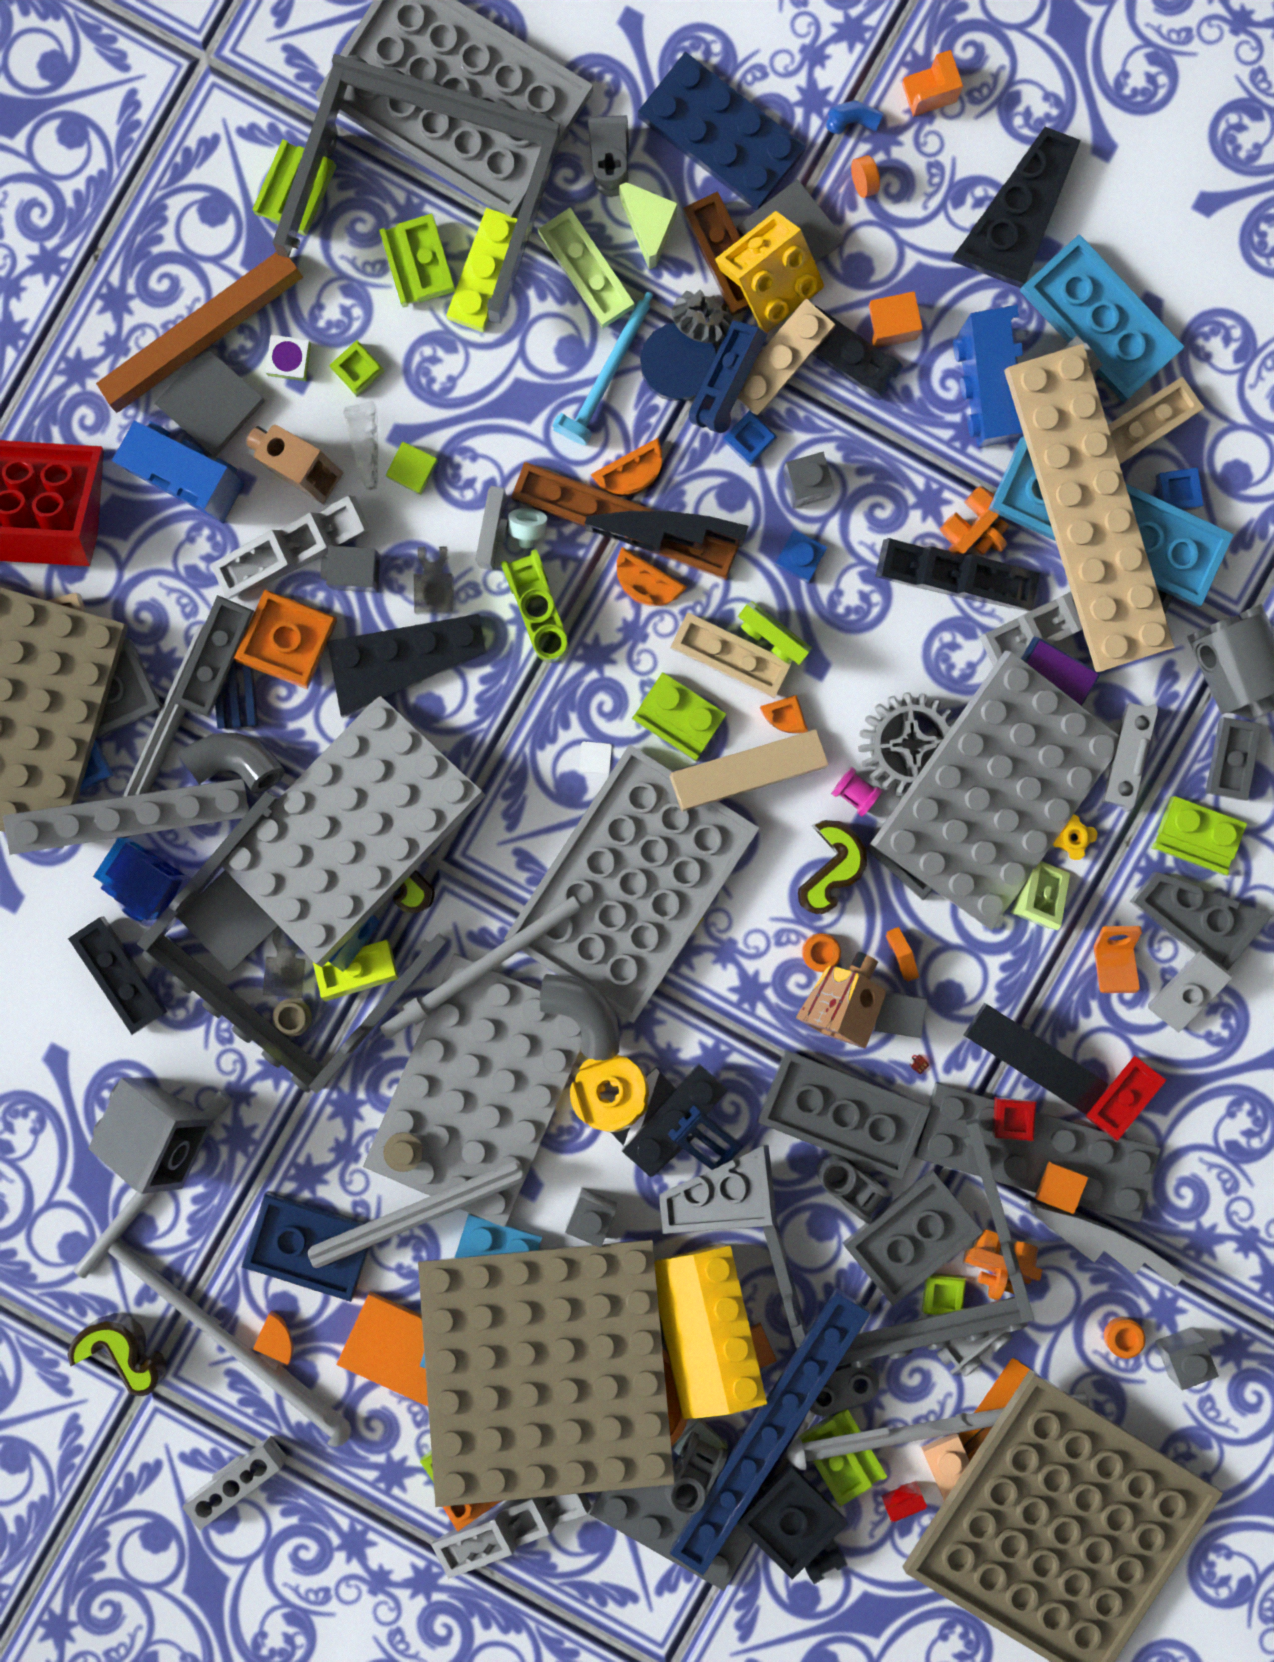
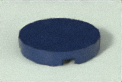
[640,323,716,401]

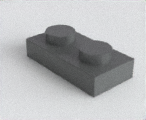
[1205,717,1262,801]

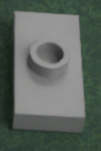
[475,486,508,571]
[1148,950,1233,1033]

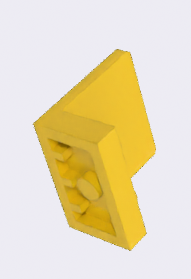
[715,211,824,333]

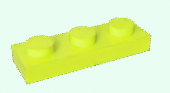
[446,207,517,333]

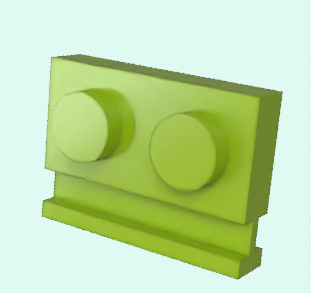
[252,139,336,236]
[379,213,456,308]
[737,601,812,665]
[632,672,726,761]
[1151,796,1247,876]
[798,1409,887,1507]

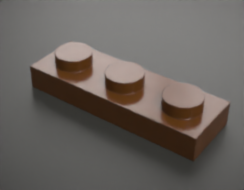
[683,191,750,316]

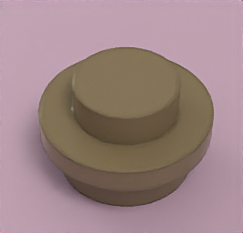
[273,998,312,1037]
[383,1132,423,1172]

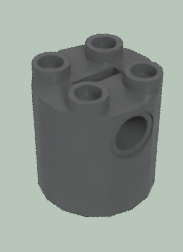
[1187,604,1274,720]

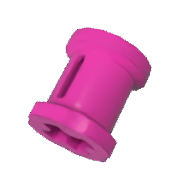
[831,767,882,817]

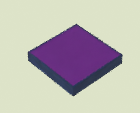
[1021,636,1101,706]

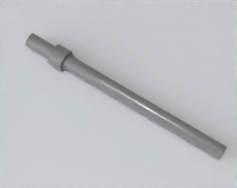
[380,896,582,1039]
[74,1091,231,1279]

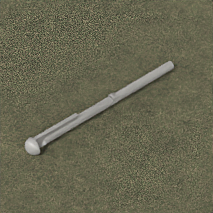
[108,1240,351,1447]
[788,1392,1089,1470]

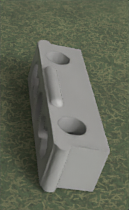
[1102,703,1158,812]
[182,1436,288,1531]

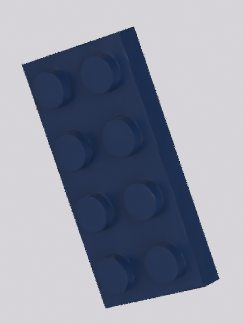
[638,51,806,211]

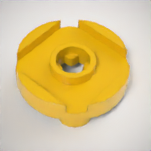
[570,1054,649,1132]

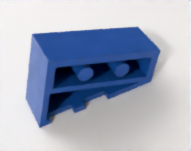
[953,304,1024,448]
[112,420,245,523]

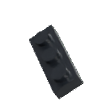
[68,916,168,1035]
[622,1063,728,1178]

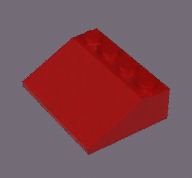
[0,440,104,566]

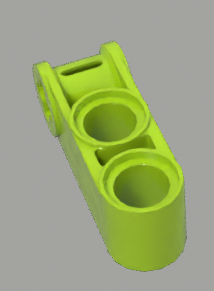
[501,549,569,663]

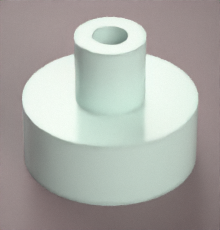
[508,508,547,548]

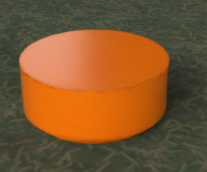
[851,155,880,198]
[802,933,841,972]
[1104,1316,1146,1359]

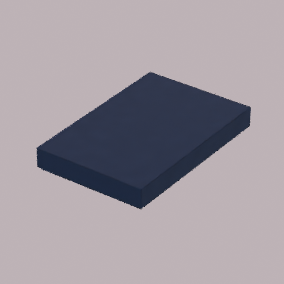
[241,1191,370,1302]

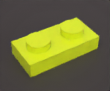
[313,940,399,1002]

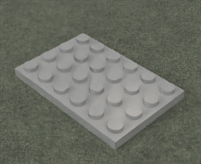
[315,0,593,218]
[870,651,1120,930]
[221,696,486,967]
[504,744,759,1024]
[363,953,581,1227]

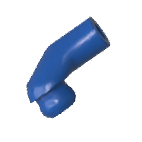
[826,100,884,135]

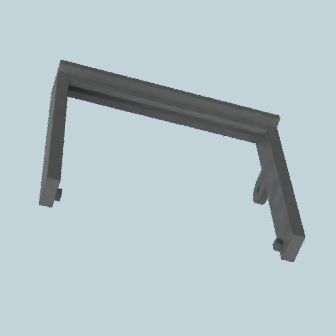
[272,54,560,324]
[137,791,448,1094]
[763,1118,1034,1372]

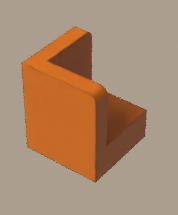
[902,50,963,117]
[869,291,923,348]

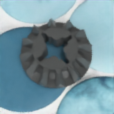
[672,290,733,343]

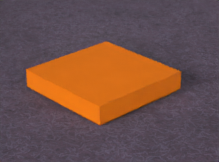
[234,589,337,690]

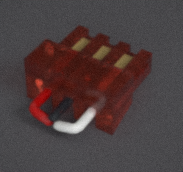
[909,1054,929,1075]

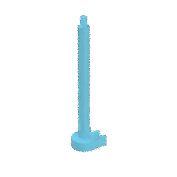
[552,292,653,445]

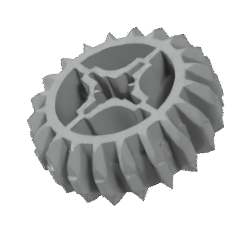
[858,692,954,796]

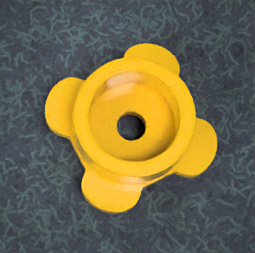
[1052,814,1097,860]

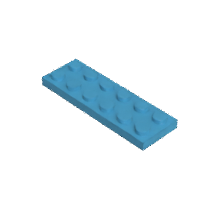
[988,436,1234,607]

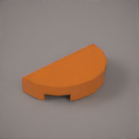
[591,438,662,497]
[617,547,687,606]

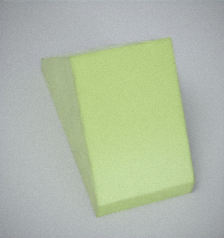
[619,182,677,269]
[1010,861,1070,930]

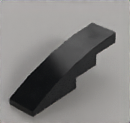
[585,511,749,554]
[875,538,1040,611]
[963,1003,1109,1115]

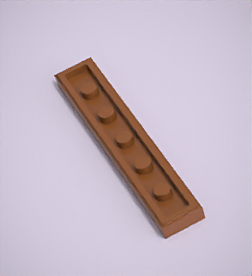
[96,252,303,413]
[511,462,739,581]

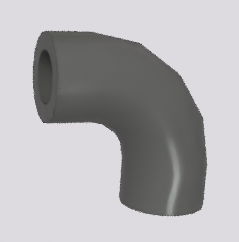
[177,732,285,793]
[539,974,620,1060]

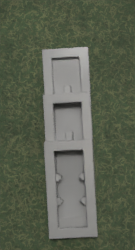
[210,495,371,599]
[979,592,1083,666]
[1025,1200,1185,1287]
[431,1493,592,1579]

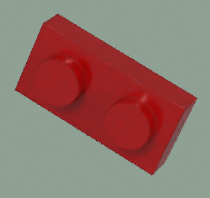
[1086,1055,1166,1141]

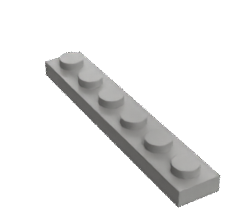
[3,778,249,855]

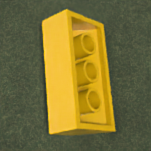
[654,1244,767,1420]

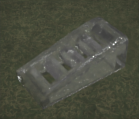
[343,401,379,491]

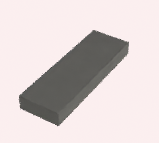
[172,595,255,718]

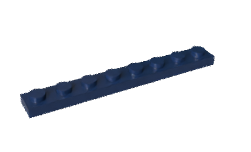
[670,1288,870,1575]

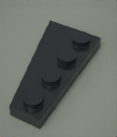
[951,126,1081,288]
[327,614,487,718]

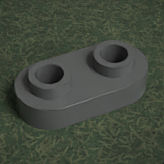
[809,1363,879,1416]

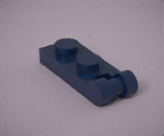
[689,320,768,434]

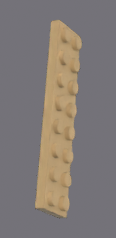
[1004,344,1175,672]

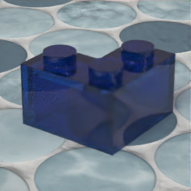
[93,838,192,922]

